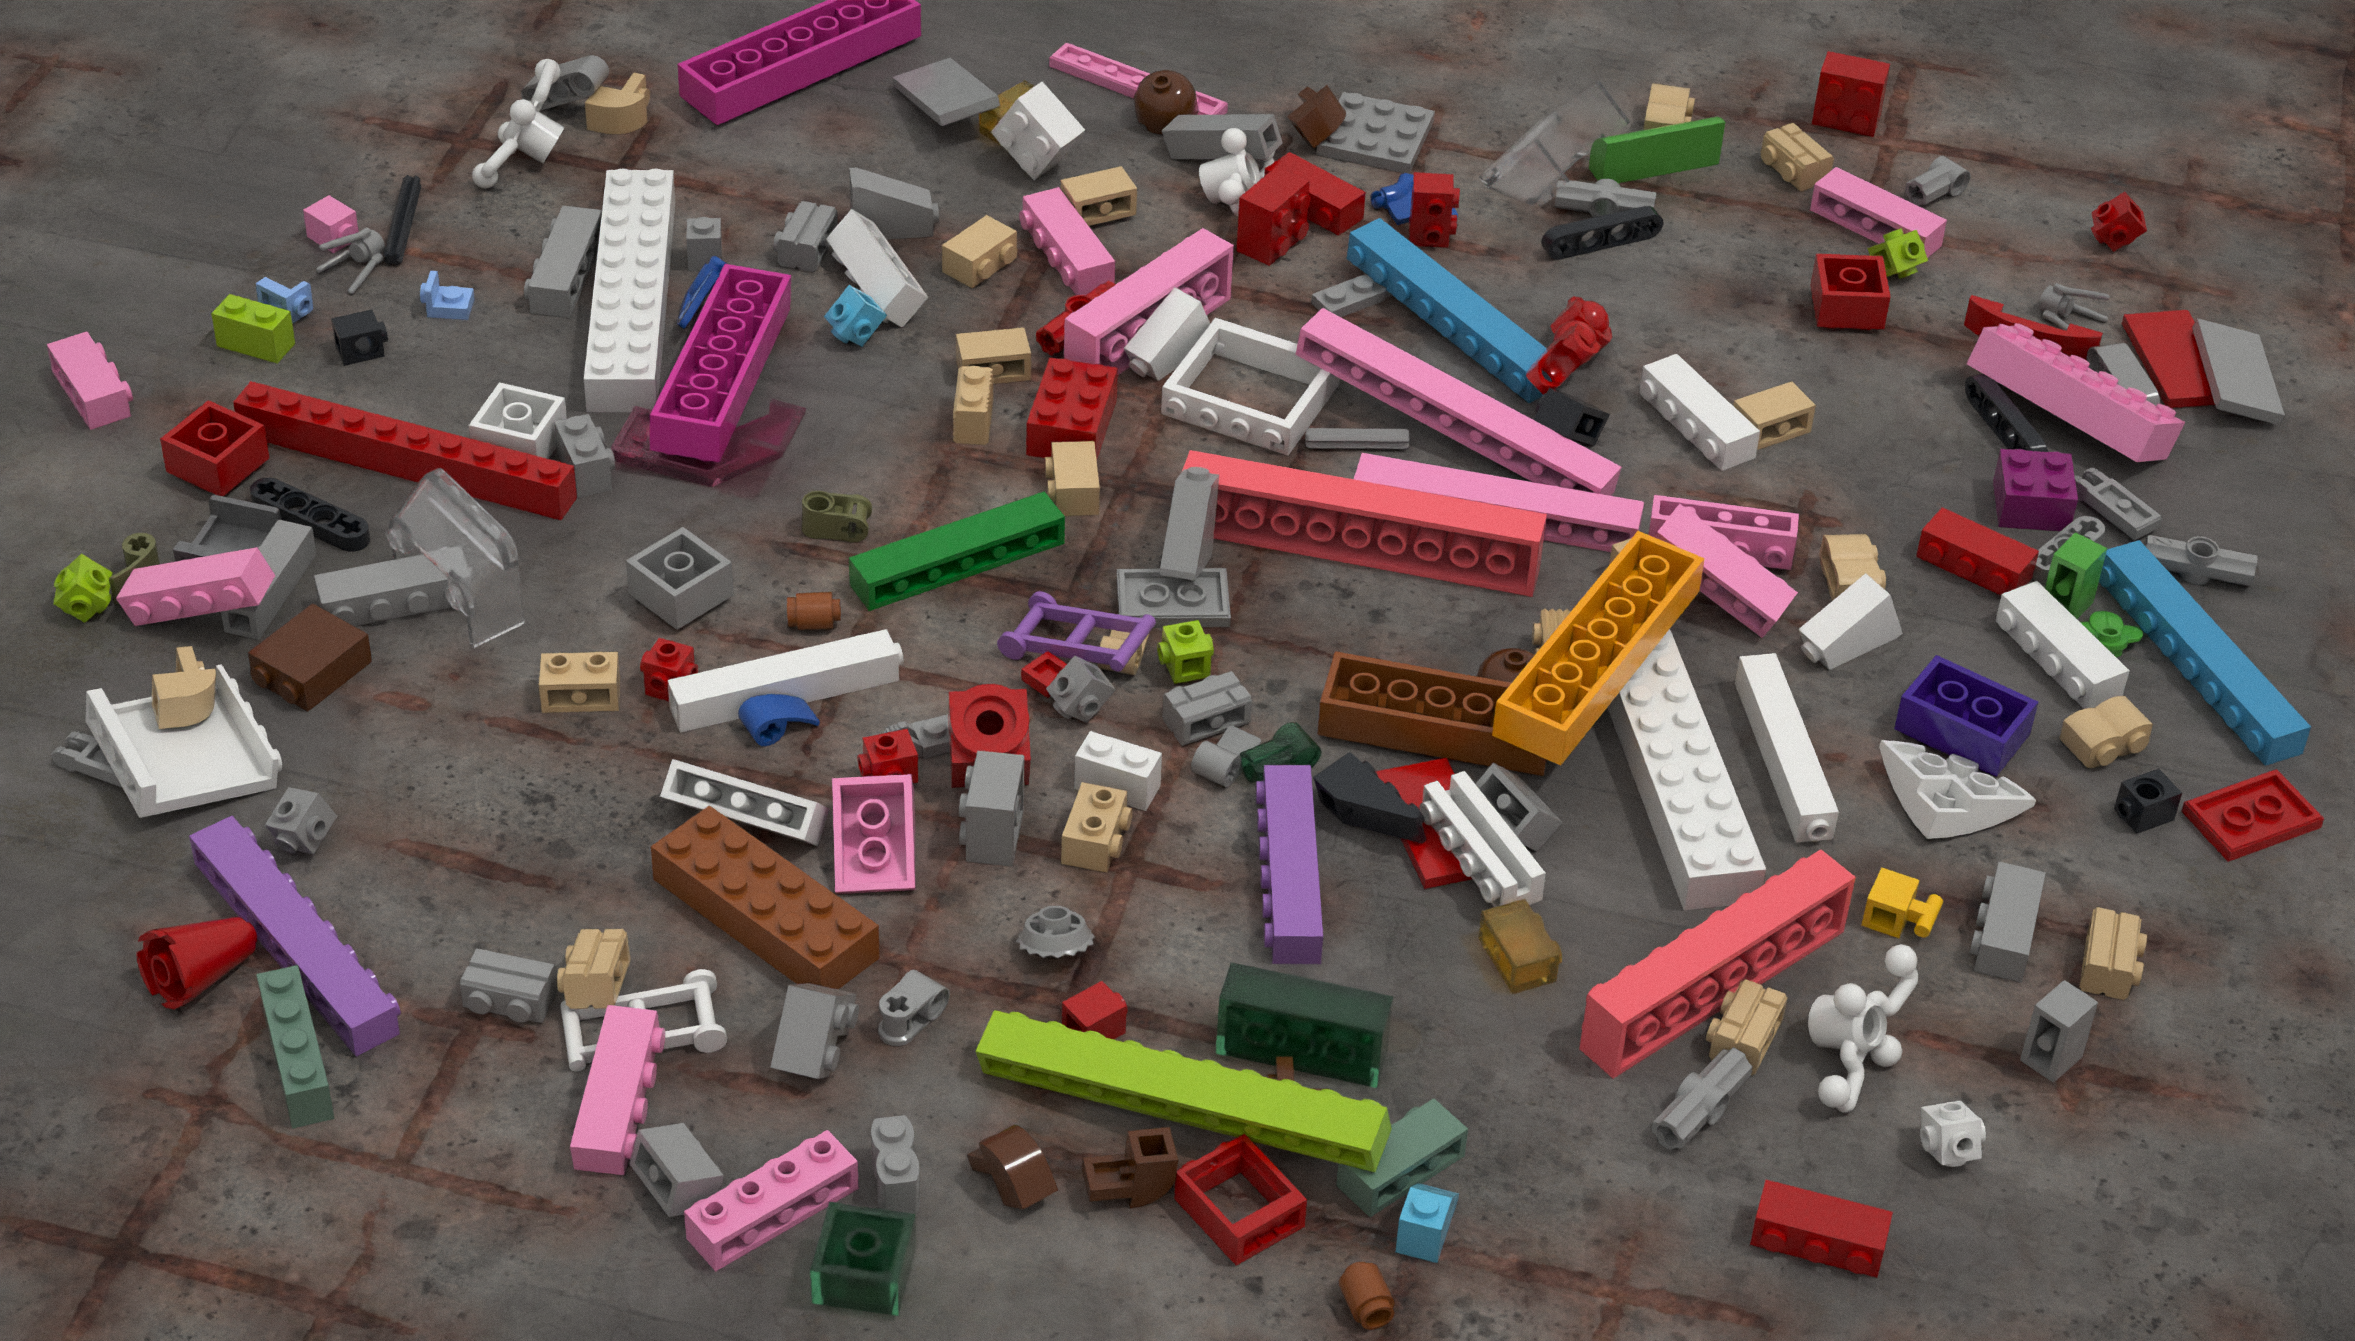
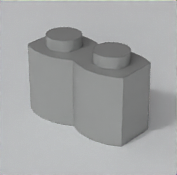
[871,1115,920,1218]

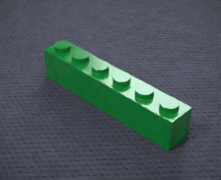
[849,491,1065,611]

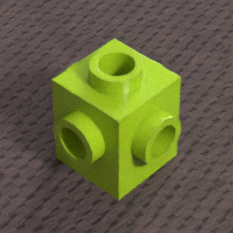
[1867,228,1928,279]
[53,553,113,623]
[1157,620,1214,684]

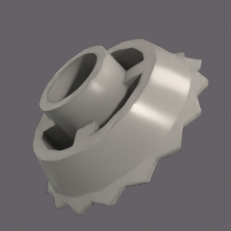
[1016,906,1095,959]

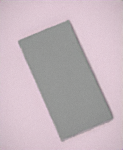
[892,58,1000,126]
[2192,318,2285,425]

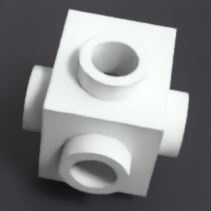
[1920,1101,1986,1167]

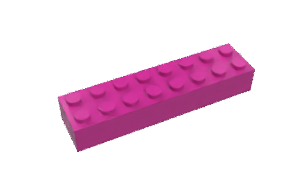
[677,0,921,125]
[649,264,791,462]

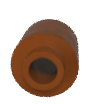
[787,592,841,630]
[1339,1262,1395,1330]

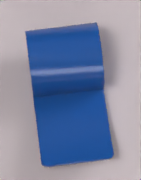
[738,694,820,746]

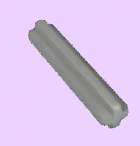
[1305,428,1410,450]

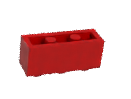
[1264,152,1366,236]
[1916,507,2039,595]
[1750,1179,1893,1278]

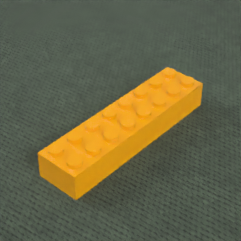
[1492,531,1705,766]

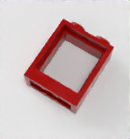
[1174,1134,1307,1266]

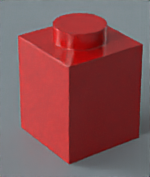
[1062,981,1128,1040]

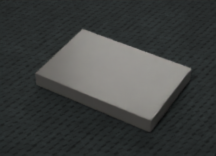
[1116,568,1231,628]

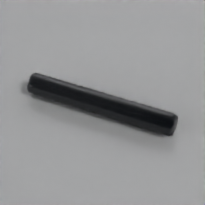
[383,175,421,265]

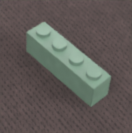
[256,965,334,1129]

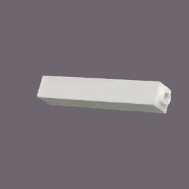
[668,629,904,733]
[1735,653,1839,843]

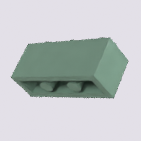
[1336,1098,1468,1217]

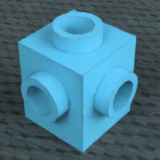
[824,285,887,347]

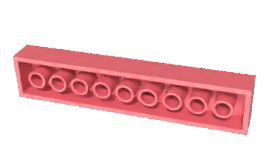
[1182,450,1547,597]

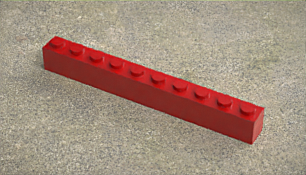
[233,381,577,520]

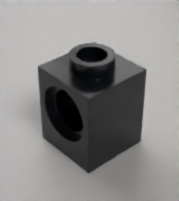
[331,309,388,366]
[2114,768,2182,834]

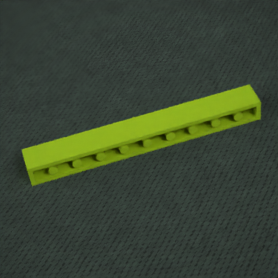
[975,1010,1392,1172]

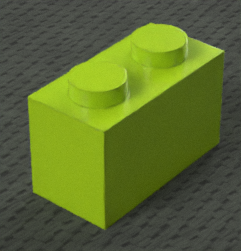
[211,294,295,364]

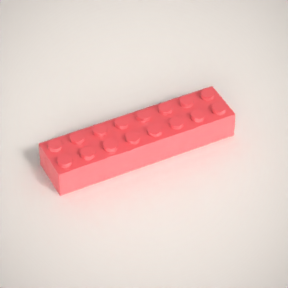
[1579,850,1856,1079]

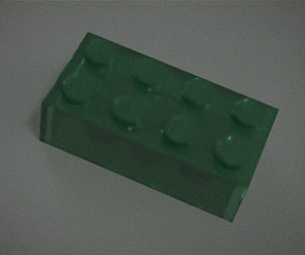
[1216,962,1393,1088]

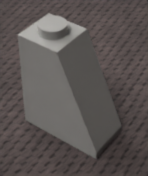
[849,167,939,240]
[1160,467,1219,581]

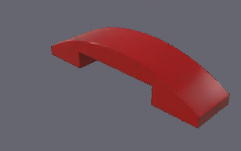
[1964,295,2103,361]

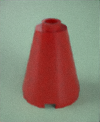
[136,917,257,1010]

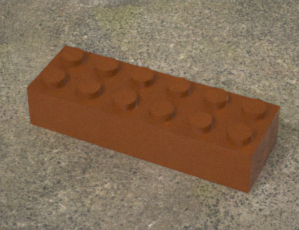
[1317,651,1547,776]
[651,805,880,990]

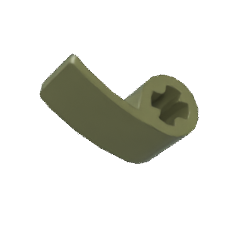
[109,533,160,605]

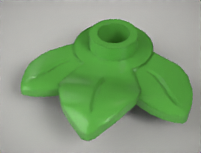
[2080,611,2143,657]

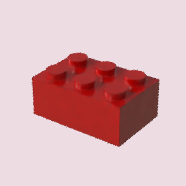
[1026,358,1118,459]

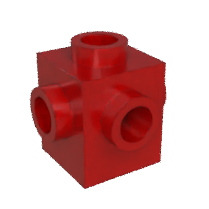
[2091,191,2147,252]
[640,638,698,701]
[857,729,918,783]

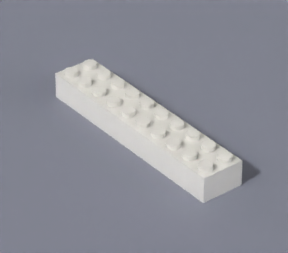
[584,168,676,412]
[1607,629,1766,911]

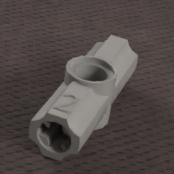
[1555,179,1656,218]
[2144,535,2258,586]
[1652,1047,1753,1150]

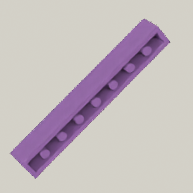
[189,816,401,1056]

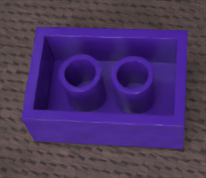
[1894,655,2038,777]

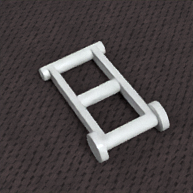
[560,969,727,1072]

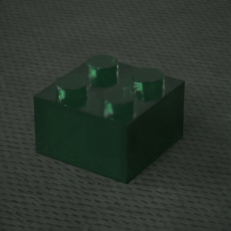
[810,1202,916,1316]

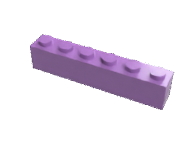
[1256,765,1323,964]

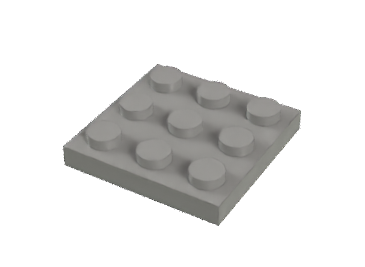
[1316,92,1435,174]

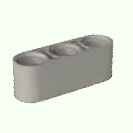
[521,55,609,110]
[2087,343,2160,406]

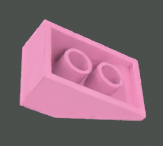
[832,774,916,894]

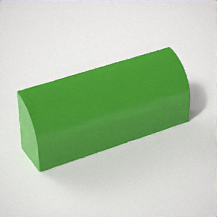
[1589,117,1725,183]

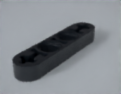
[1541,206,1664,260]
[1965,373,2048,452]
[250,478,370,552]

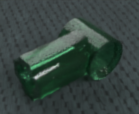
[1240,722,1322,783]

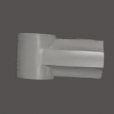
[1905,156,1971,206]

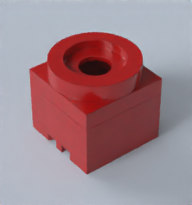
[948,684,1031,788]

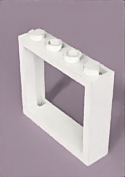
[1161,318,1340,455]

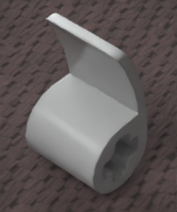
[1191,725,1261,787]

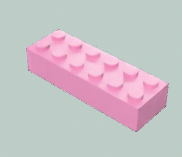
[1064,228,1234,375]
[1967,323,2185,462]

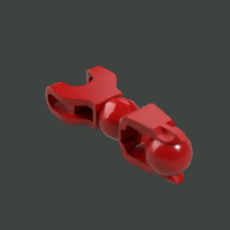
[1526,296,1612,395]

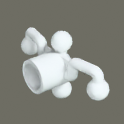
[472,59,565,189]
[1199,128,1275,216]
[1808,944,1918,1113]

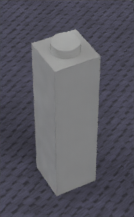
[1162,114,1283,159]
[221,520,316,640]

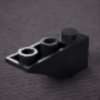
[1313,752,1426,843]

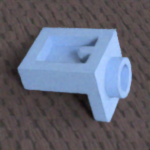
[420,271,475,320]
[256,277,313,324]

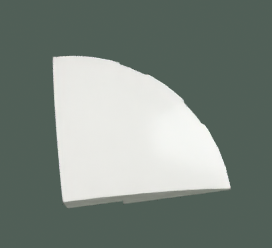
[1879,740,2036,839]

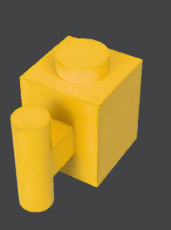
[1861,867,1943,938]

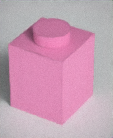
[303,195,359,253]

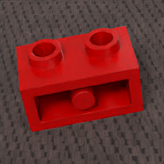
[1409,172,1460,248]

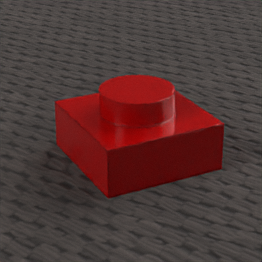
[1021,651,1067,698]

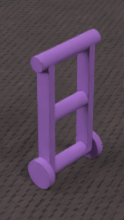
[997,591,1156,672]

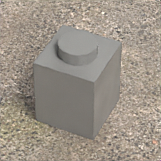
[686,217,722,271]

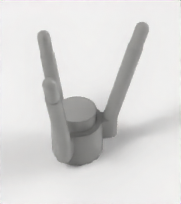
[316,227,385,294]
[2039,283,2110,330]

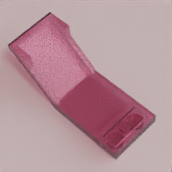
[611,399,806,487]

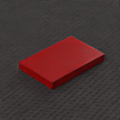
[2181,769,2324,862]

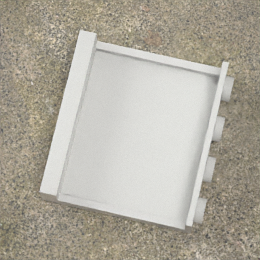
[85,665,282,818]

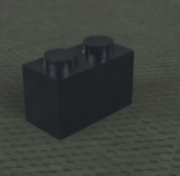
[1534,388,1610,446]

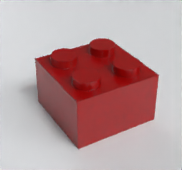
[1812,51,1890,137]
[1236,166,1311,266]
[1810,254,1891,330]
[160,400,269,496]

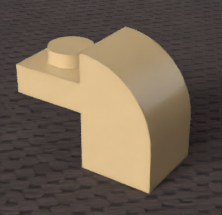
[585,73,650,134]
[152,646,216,729]

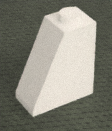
[1124,287,1210,381]
[1799,574,1903,670]

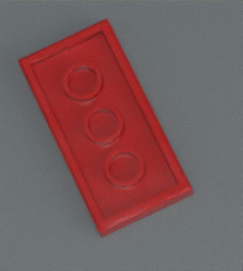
[2122,310,2215,408]
[1376,758,1472,889]

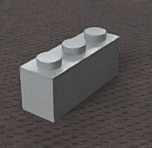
[1970,861,2046,983]

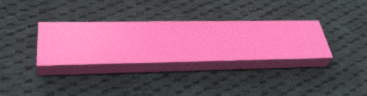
[1049,43,1228,115]

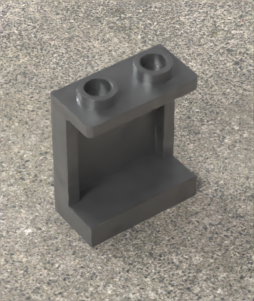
[173,495,281,562]

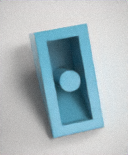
[1395,1183,1459,1263]

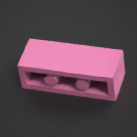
[47,331,133,430]

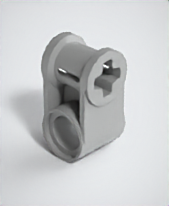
[878,969,950,1046]

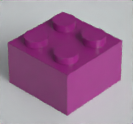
[1993,449,2078,531]

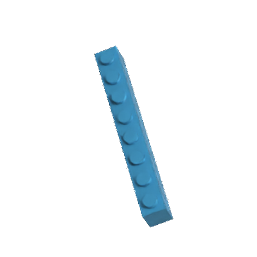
[1347,218,1559,403]
[2099,540,2311,766]

